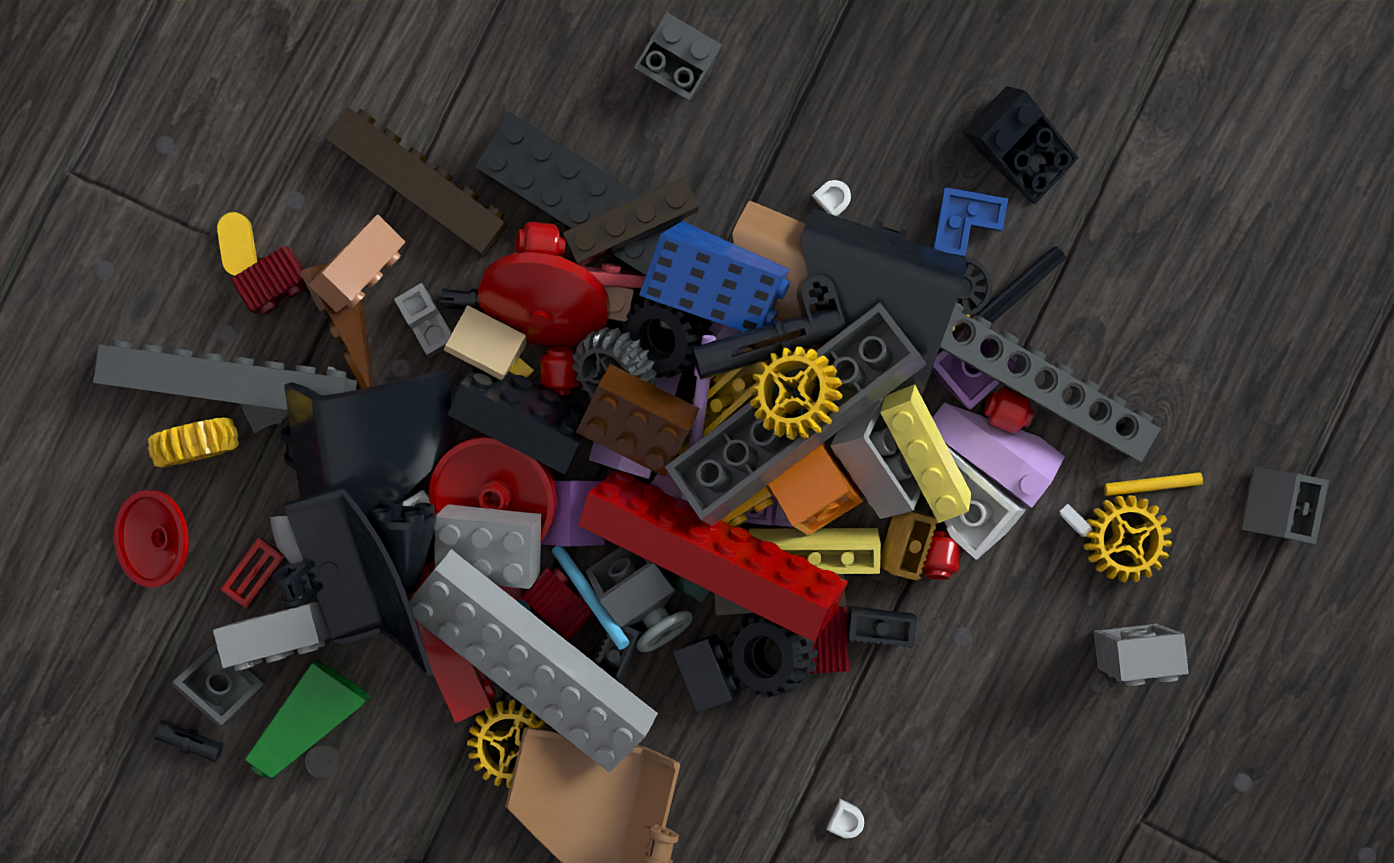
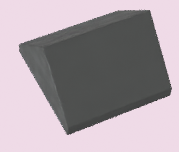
[171,643,264,728]

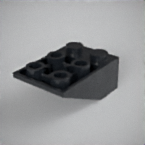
[963,86,1079,204]

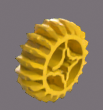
[749,346,842,440]
[148,417,239,467]
[1083,495,1172,582]
[467,699,553,788]

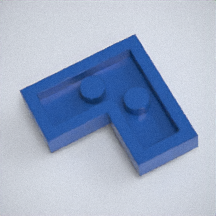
[933,187,1008,257]

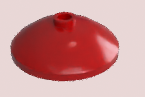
[114,490,189,588]

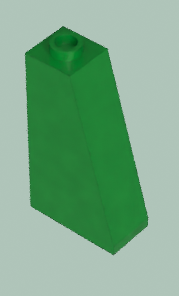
[245,660,371,778]

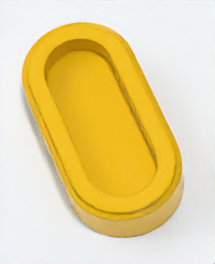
[217,212,257,276]

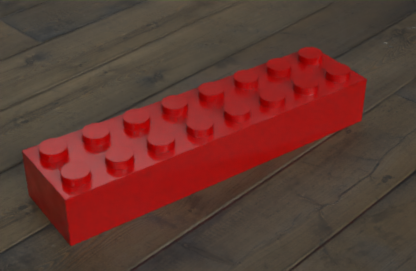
[578,470,848,642]

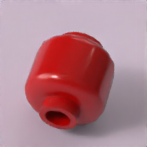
[515,222,566,257]
[540,346,581,395]
[983,387,1034,433]
[921,531,961,580]

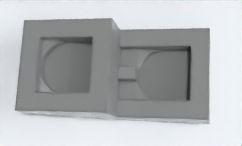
[394,283,452,358]

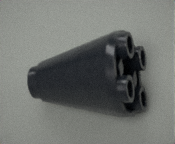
[370,500,437,594]

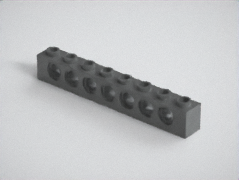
[940,302,1161,462]

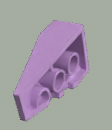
[932,403,1065,508]

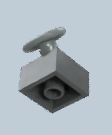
[586,547,693,652]

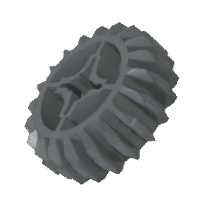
[572,327,657,400]

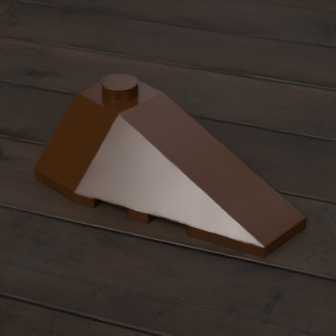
[300,262,375,389]

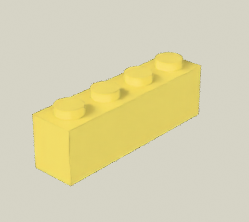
[880,384,971,523]
[749,528,881,574]

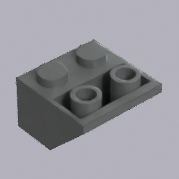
[634,12,722,102]
[1240,467,1329,544]

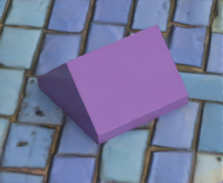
[932,330,1017,410]
[541,480,605,546]

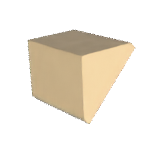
[444,305,527,380]

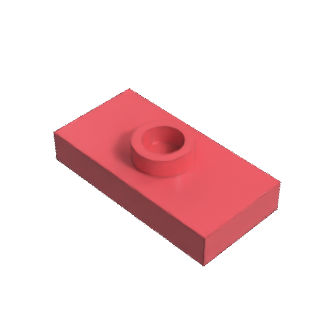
[582,263,646,289]

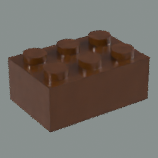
[576,364,700,477]

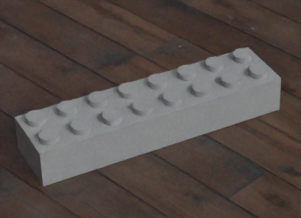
[409,549,658,773]

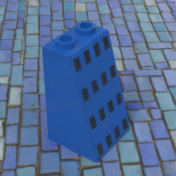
[639,221,790,332]

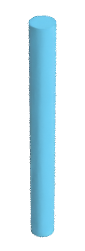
[552,546,630,650]

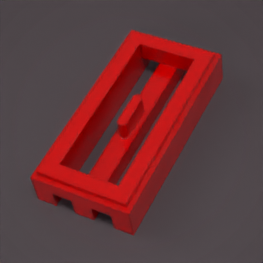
[220,537,285,608]

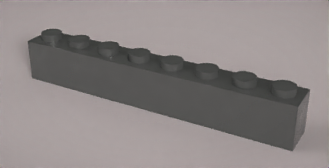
[93,340,357,410]

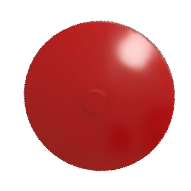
[478,252,610,347]
[429,434,557,542]

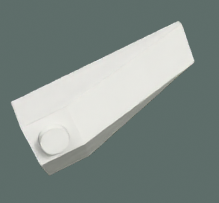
[944,445,1027,560]

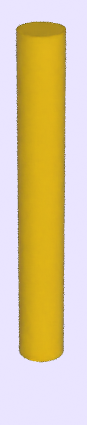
[1104,472,1203,496]

